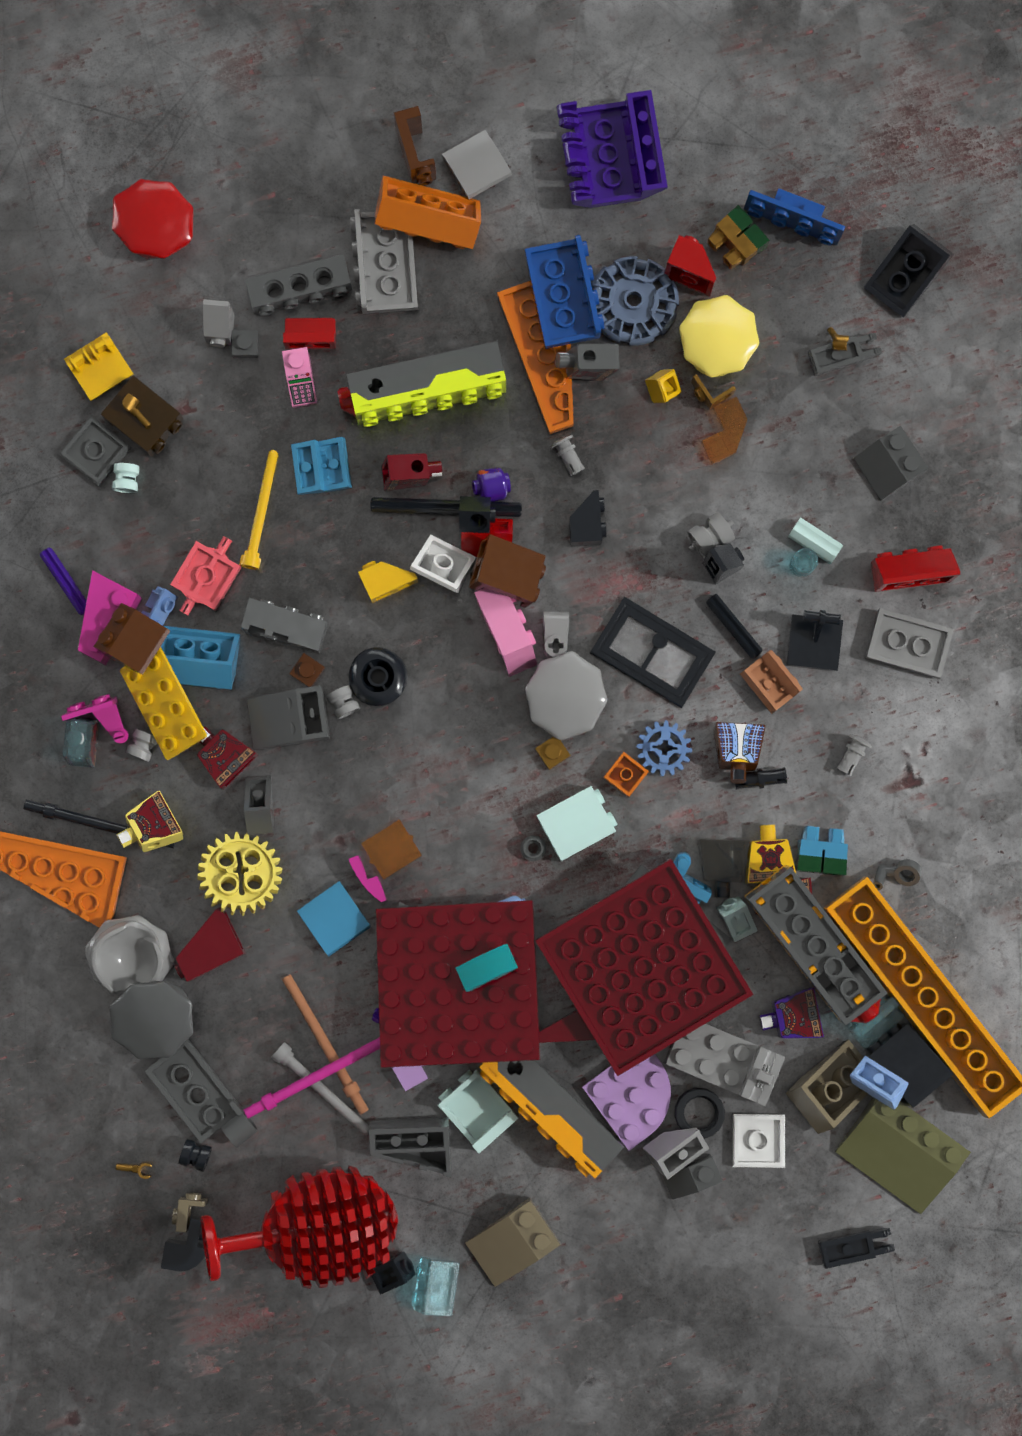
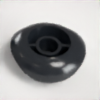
[349,647,408,706]

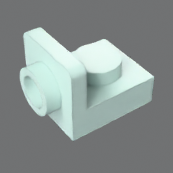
[717,896,758,942]

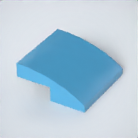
[291,437,352,495]
[297,881,371,956]

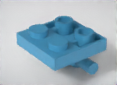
[673,852,712,904]

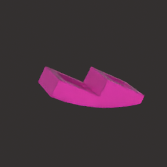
[349,855,387,903]

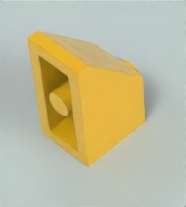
[358,561,418,603]

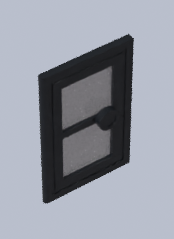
[590,596,716,708]

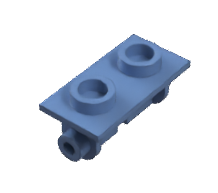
[141,586,178,626]

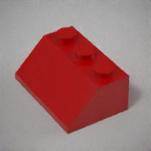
[871,545,961,592]

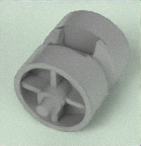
[687,512,735,559]

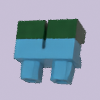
[795,826,848,876]

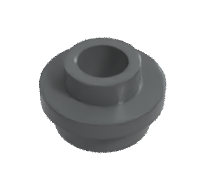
[520,835,546,861]

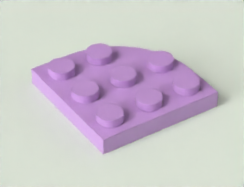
[582,1054,671,1151]

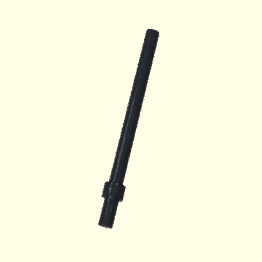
[23,799,176,849]

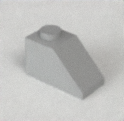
[203,299,235,348]
[643,1128,709,1180]

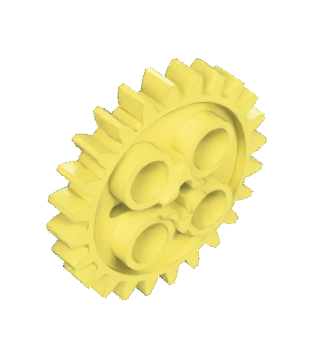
[197,832,282,916]

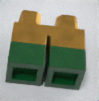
[707,205,770,269]

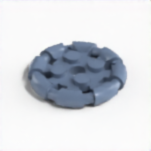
[591,256,679,346]

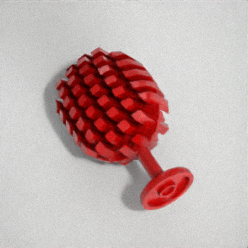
[201,1166,398,1289]

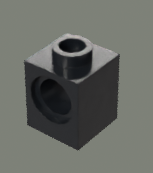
[459,496,496,533]

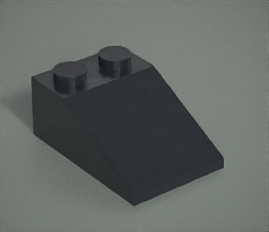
[864,224,954,318]

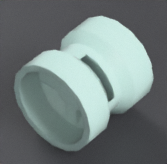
[112,463,140,493]

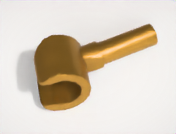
[827,327,849,351]
[122,394,151,428]
[116,1162,152,1179]

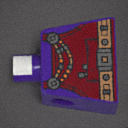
[759,987,824,1038]

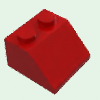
[665,235,716,297]

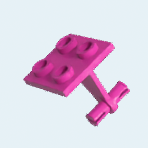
[61,694,129,744]

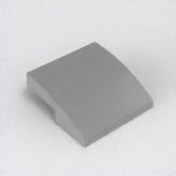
[442,130,512,199]

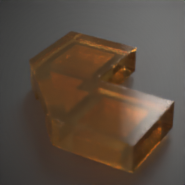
[701,397,747,465]

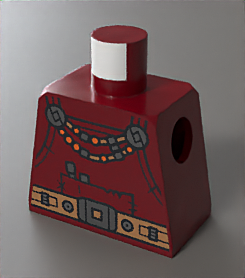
[381,453,442,491]
[197,726,258,790]

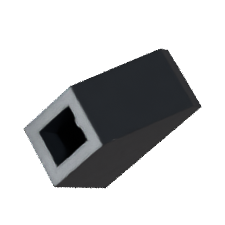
[569,490,607,547]

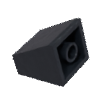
[864,1023,954,1108]

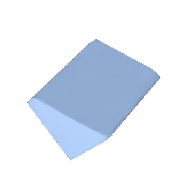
[850,1056,908,1110]

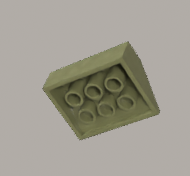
[835,1097,971,1214]

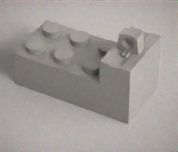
[663,1024,785,1107]

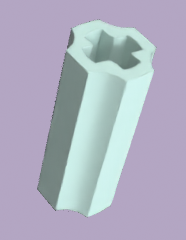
[788,517,843,564]

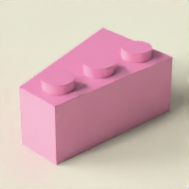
[474,588,537,677]

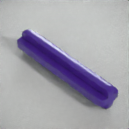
[40,547,87,615]

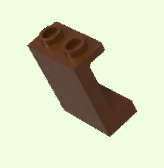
[394,106,436,186]
[469,534,546,608]

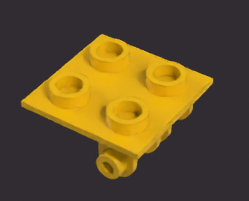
[64,332,134,401]

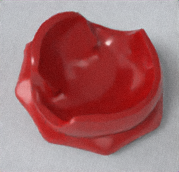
[112,179,193,259]

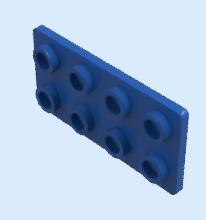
[744,188,845,246]

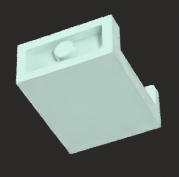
[536,786,617,862]
[437,1069,518,1153]

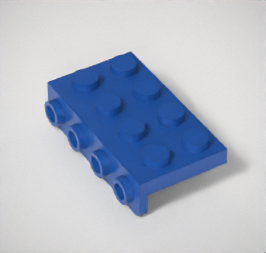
[525,235,605,349]

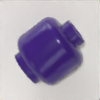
[472,467,511,502]

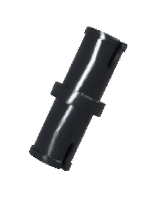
[735,767,787,790]

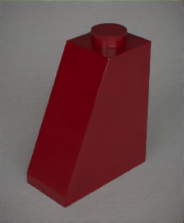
[175,907,246,982]

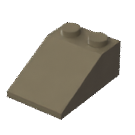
[786,1039,868,1134]
[465,1197,560,1287]

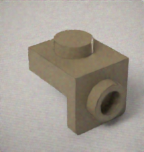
[172,1193,208,1232]

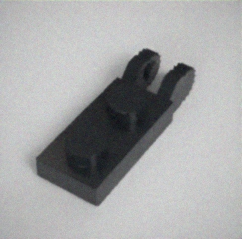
[818,1228,895,1269]

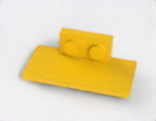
[120,647,207,760]

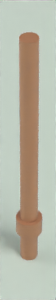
[282,974,369,1115]

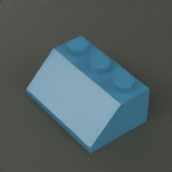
[161,626,240,690]

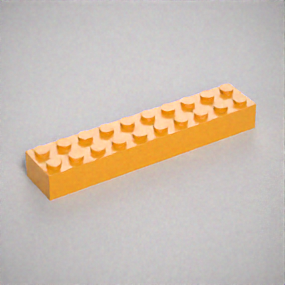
[823,877,1022,1119]

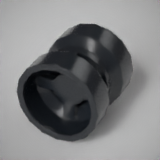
[178,1139,212,1172]

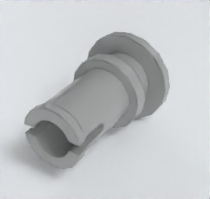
[550,435,585,476]
[837,734,872,776]

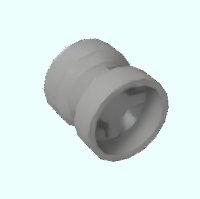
[326,685,360,719]
[125,729,157,762]

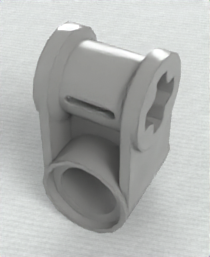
[543,611,569,659]

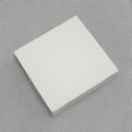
[732,1113,785,1168]

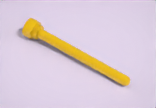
[239,450,278,570]

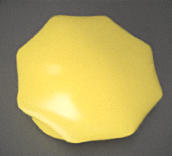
[679,295,759,378]

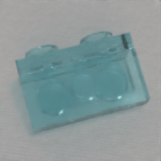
[412,1257,460,1317]

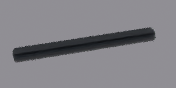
[370,497,522,517]

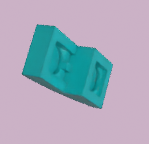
[456,944,518,992]

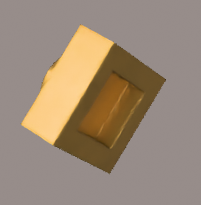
[535,737,571,770]

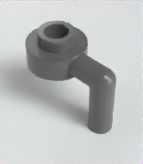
[873,859,922,890]

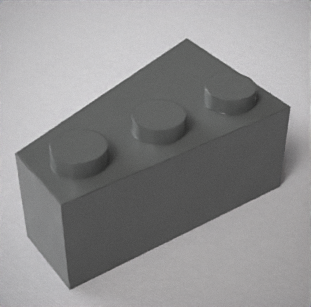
[241,598,328,654]
[369,1117,452,1178]

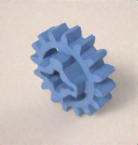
[636,720,692,777]

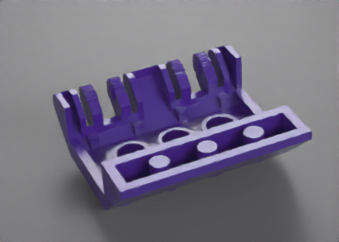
[556,90,668,208]

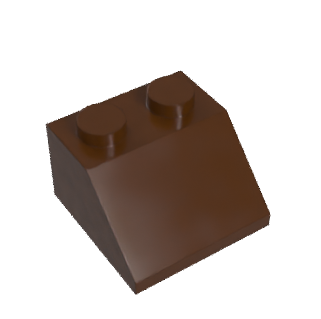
[93,603,170,675]

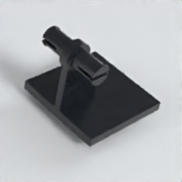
[787,610,843,671]

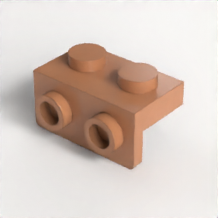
[740,650,803,714]

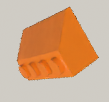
[375,176,481,249]

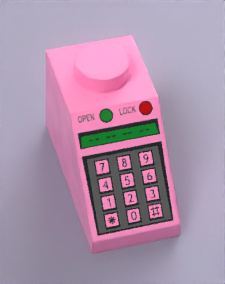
[282,347,318,408]

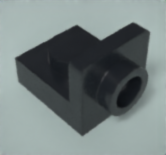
[371,1252,416,1295]

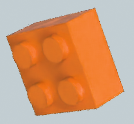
[603,752,649,798]

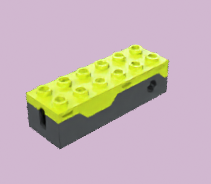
[337,341,506,427]

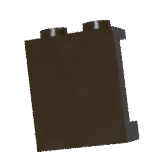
[101,375,183,457]

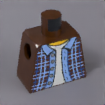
[714,722,765,784]

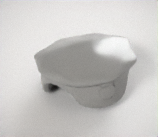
[525,651,607,740]
[85,915,175,995]

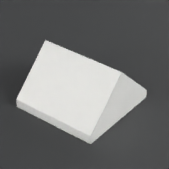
[410,535,476,593]

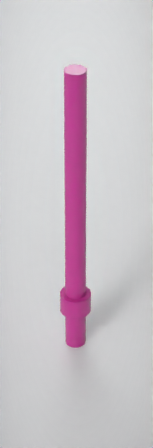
[243,1037,380,1119]

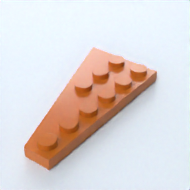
[497,280,574,435]
[0,831,127,928]

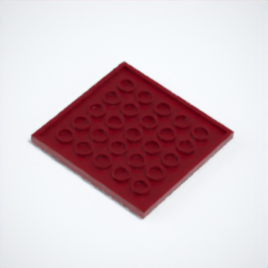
[535,858,754,1076]
[376,900,540,1068]

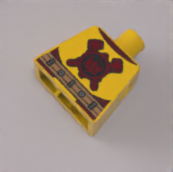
[745,825,796,884]

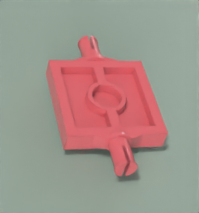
[170,536,241,616]

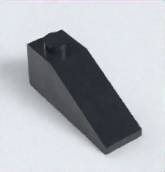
[702,543,744,585]

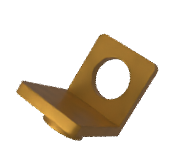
[691,374,736,410]

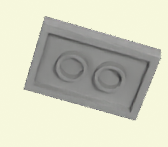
[865,608,954,679]

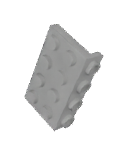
[350,209,418,314]

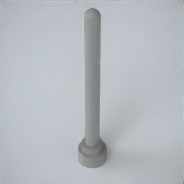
[271,1042,370,1136]

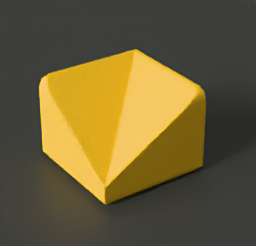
[645,369,682,403]

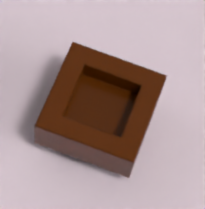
[289,653,325,687]

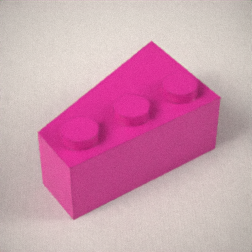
[78,570,142,666]

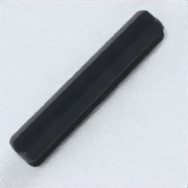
[706,594,763,659]

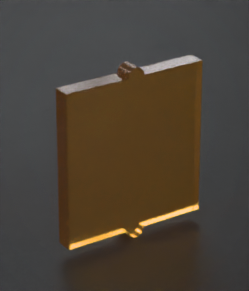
[361,819,422,879]

